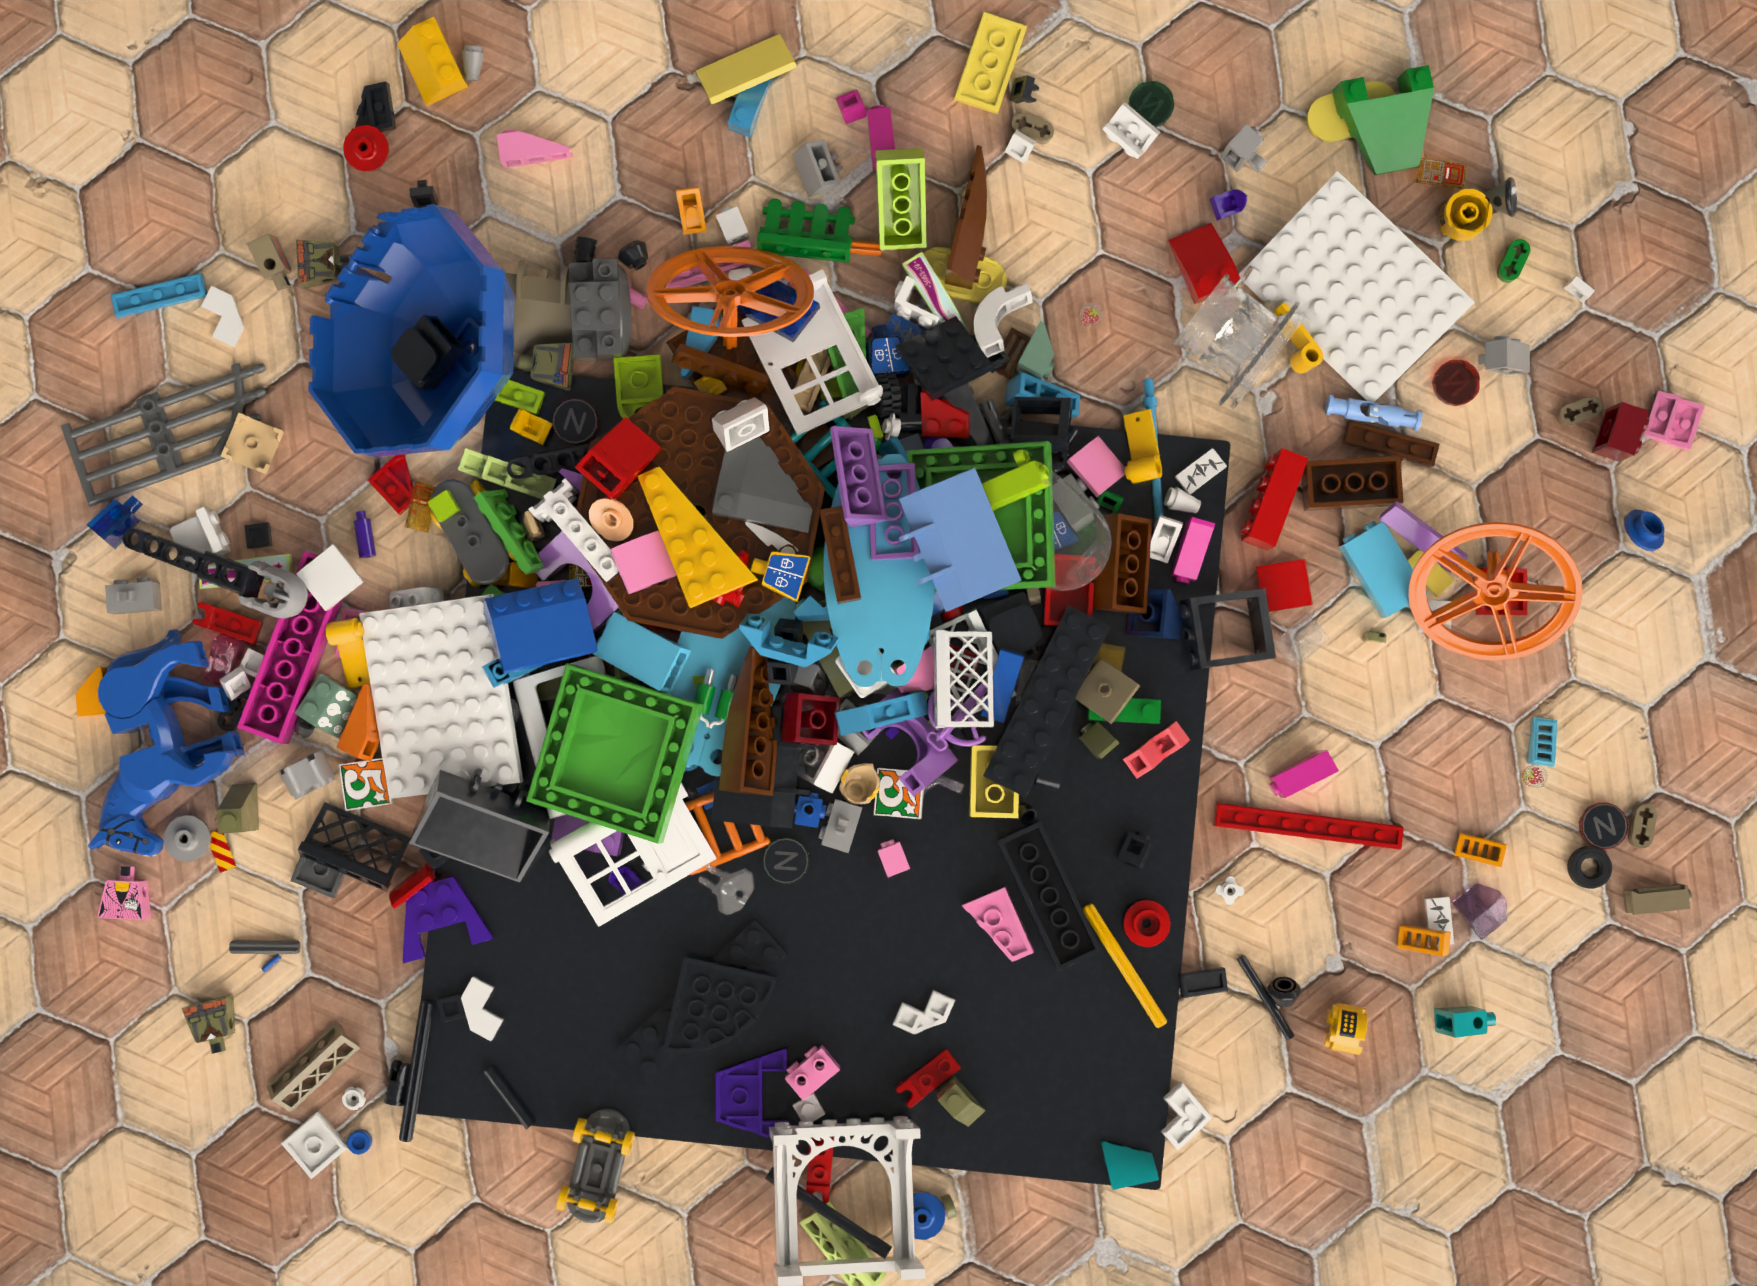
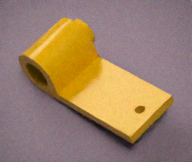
[1274,302,1323,374]
[1123,409,1162,484]
[326,618,371,688]

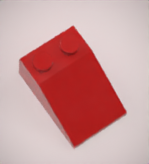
[1168,223,1242,305]

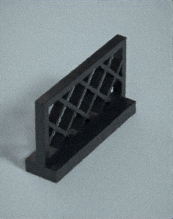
[298,802,410,892]

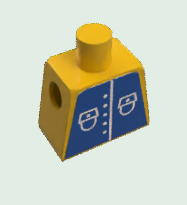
[751,552,811,603]

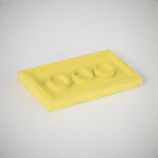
[954,12,1027,115]
[696,34,797,104]

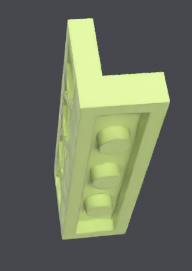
[799,1202,887,1286]

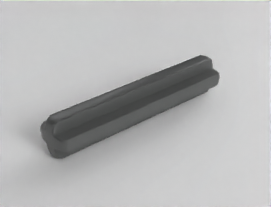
[229,940,301,954]

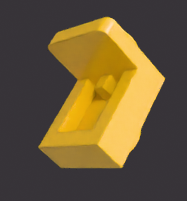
[510,408,553,445]

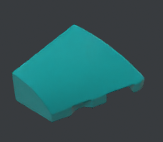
[1101,1141,1159,1190]

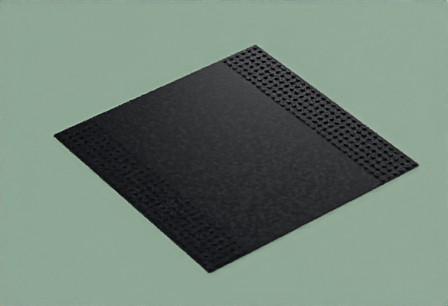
[417,369,1231,1190]

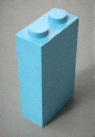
[1339,520,1427,619]
[593,611,691,694]

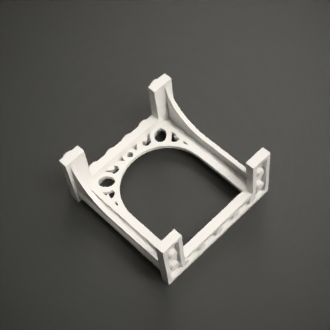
[769,1116,926,1286]

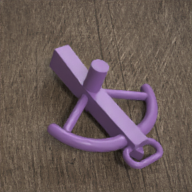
[926,684,987,751]

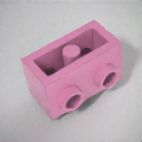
[785,1045,840,1101]

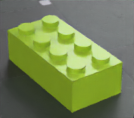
[875,148,927,250]

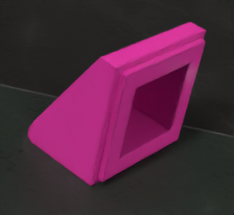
[836,90,867,124]

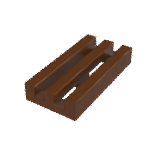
[996,328,1031,380]

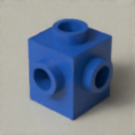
[794,792,827,828]

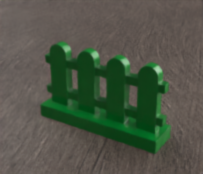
[757,198,855,263]

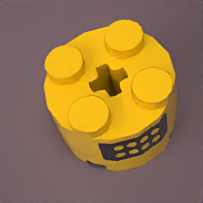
[1439,189,1492,241]
[1324,1003,1368,1055]

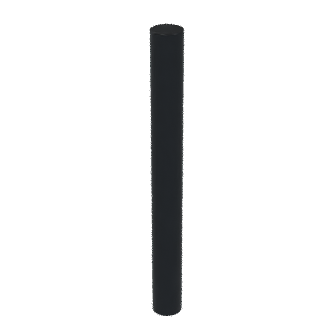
[1237,955,1295,1040]

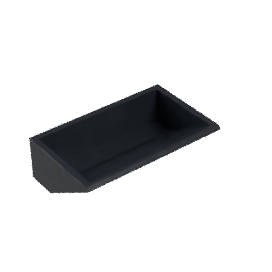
[712,706,815,828]
[408,768,550,883]

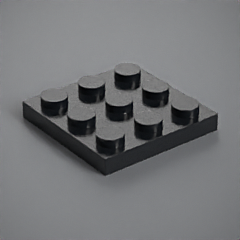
[896,316,993,401]

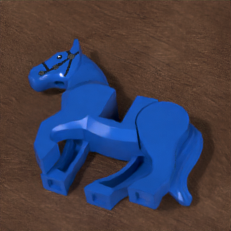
[88,629,245,857]

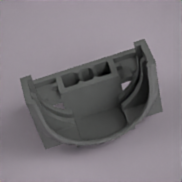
[569,259,631,361]

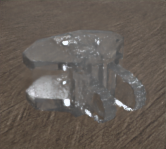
[698,863,755,915]

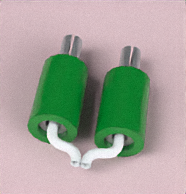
[694,668,738,728]

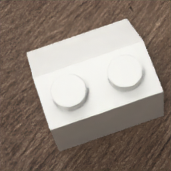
[712,397,769,452]
[797,742,854,793]

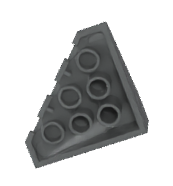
[712,436,813,533]

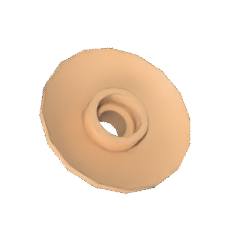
[589,497,633,542]

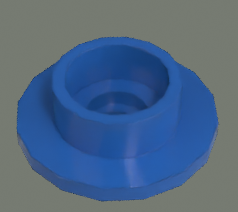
[1624,509,1665,552]
[913,1192,945,1240]

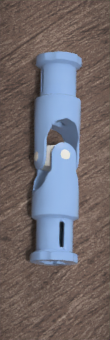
[1325,394,1422,431]

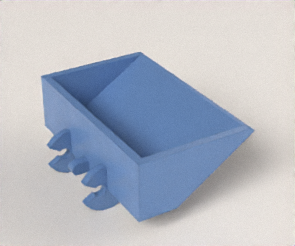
[899,468,1021,612]

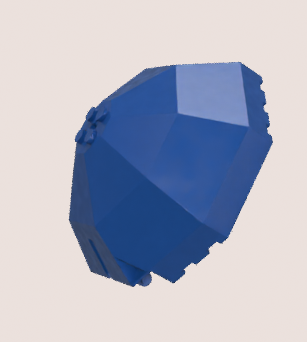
[308,204,515,457]

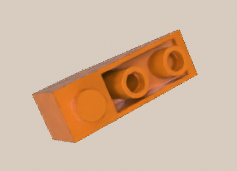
[337,683,380,761]

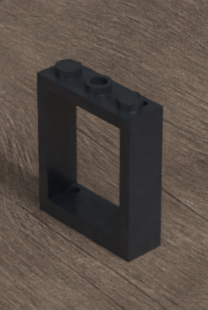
[1179,588,1276,671]

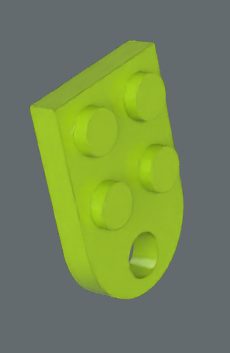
[613,354,664,419]

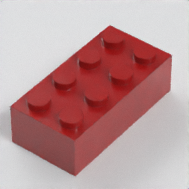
[1240,448,1309,551]

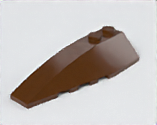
[945,145,987,290]
[719,646,777,796]

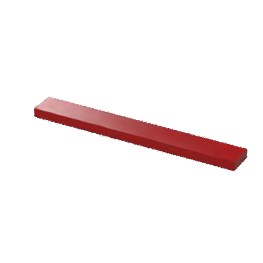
[1213,803,1404,850]

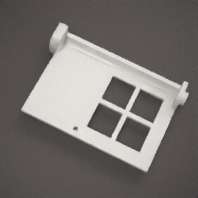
[741,269,883,436]
[549,782,717,927]

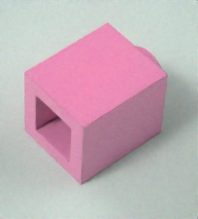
[878,839,910,877]

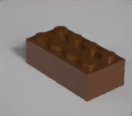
[1302,456,1404,511]
[1093,514,1152,614]

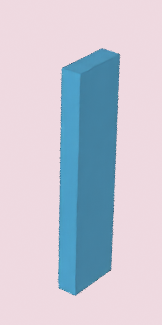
[111,273,207,319]

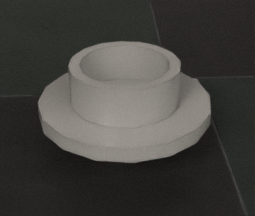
[164,815,211,862]

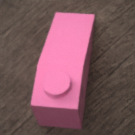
[497,129,573,168]

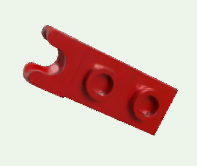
[192,602,264,644]
[894,1049,961,1108]
[806,1136,834,1203]

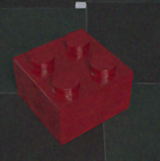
[1592,402,1649,462]
[781,693,841,746]

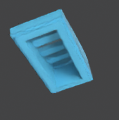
[1527,717,1557,767]

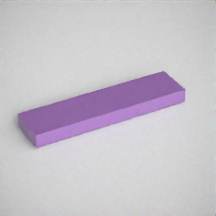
[1380,501,1467,572]

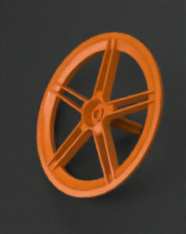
[646,246,814,349]
[1409,522,1582,660]

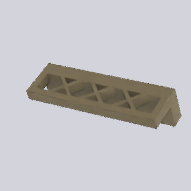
[266,1021,360,1112]

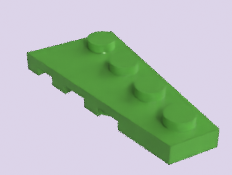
[827,308,866,399]
[473,489,544,574]

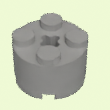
[278,749,335,800]

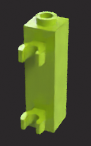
[982,449,1050,511]

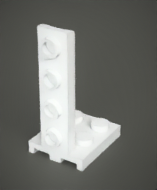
[529,478,619,582]

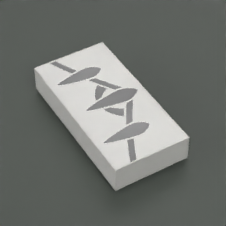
[1175,448,1227,494]
[1424,897,1454,946]

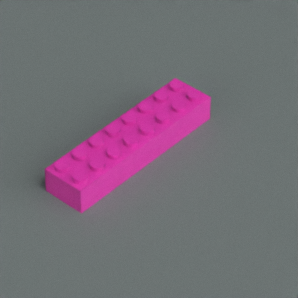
[237,551,345,744]

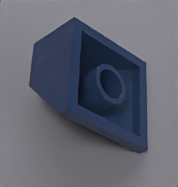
[1126,589,1182,640]

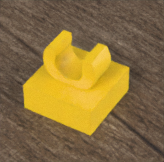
[694,376,727,395]

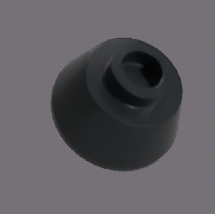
[618,240,648,270]
[1268,977,1301,1008]

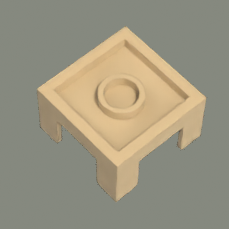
[221,413,284,475]

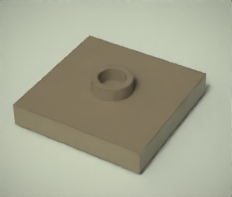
[1075,659,1140,724]

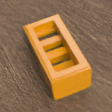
[1454,833,1507,867]
[1397,924,1451,957]

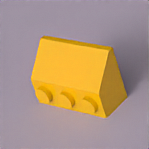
[397,16,468,106]

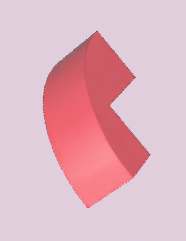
[1123,721,1190,778]

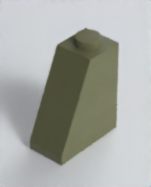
[217,783,259,834]
[936,1075,986,1127]

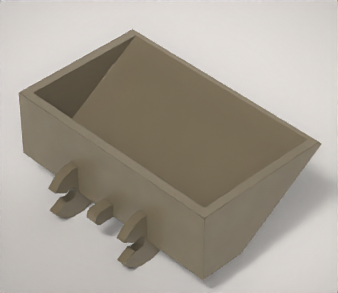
[505,260,597,363]

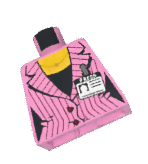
[98,866,151,920]

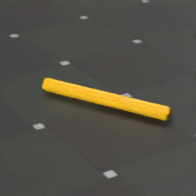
[1082,903,1167,1028]

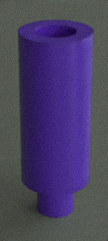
[353,511,376,558]

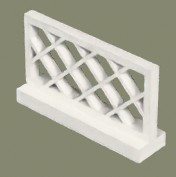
[928,608,1016,717]
[933,630,994,728]

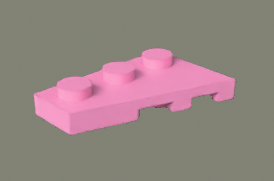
[962,886,1034,962]

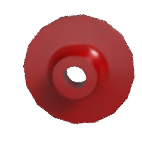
[343,125,389,172]
[1123,900,1171,947]

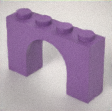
[536,531,620,633]
[862,688,958,797]

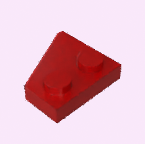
[367,454,416,515]

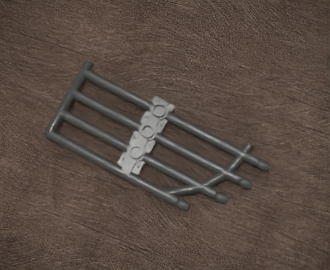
[61,363,267,507]

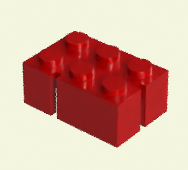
[1042,554,1096,627]

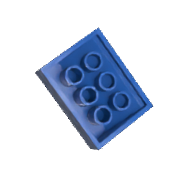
[484,578,598,674]

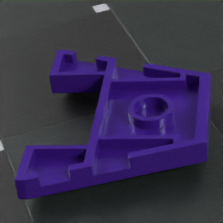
[402,876,494,964]
[716,1048,788,1138]

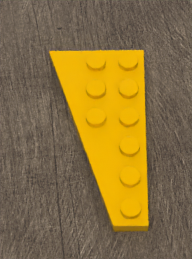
[638,467,757,608]

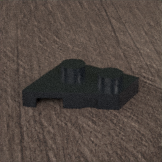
[352,81,396,132]

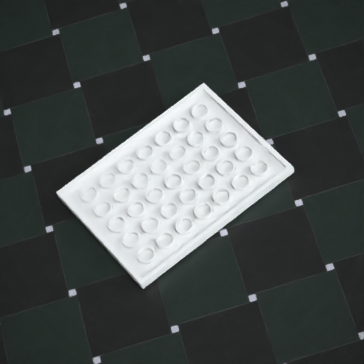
[1239,171,1475,402]
[359,594,523,799]

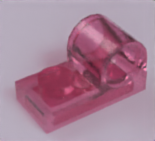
[204,633,245,686]

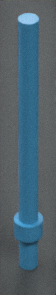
[1143,378,1164,519]

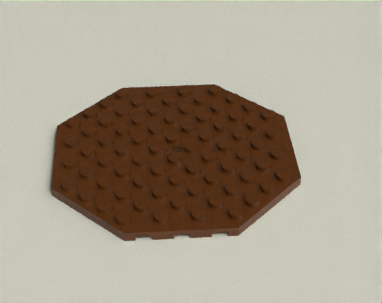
[576,386,825,639]

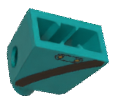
[1434,1006,1496,1038]

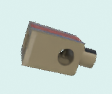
[246,234,292,291]

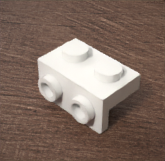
[1102,102,1160,159]

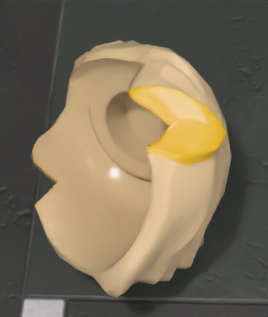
[839,763,880,805]

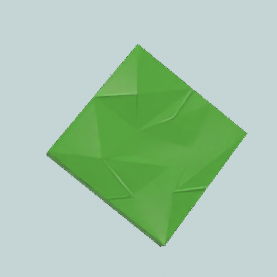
[907,441,1056,593]
[526,663,704,844]

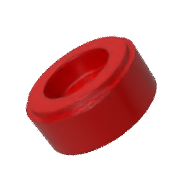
[940,606,964,622]

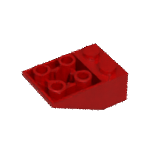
[575,417,662,500]

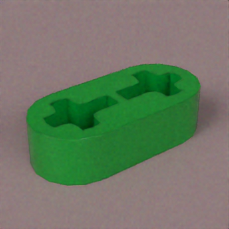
[1497,239,1531,283]

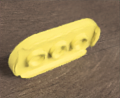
[1306,81,1396,143]
[923,247,1007,304]

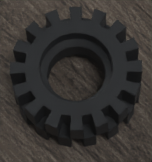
[874,373,901,418]

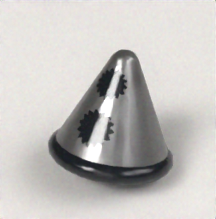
[1484,177,1517,217]

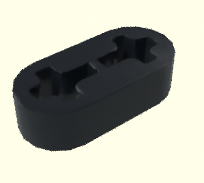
[217,692,250,731]

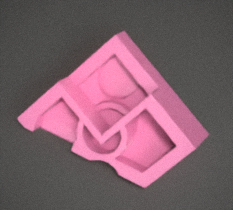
[893,646,934,693]

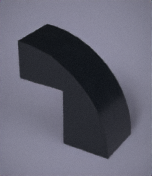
[767,618,803,685]

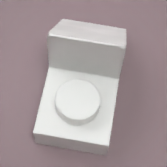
[1150,515,1183,563]

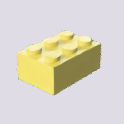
[969,745,1019,818]

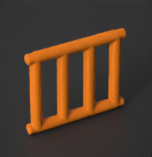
[685,791,771,875]

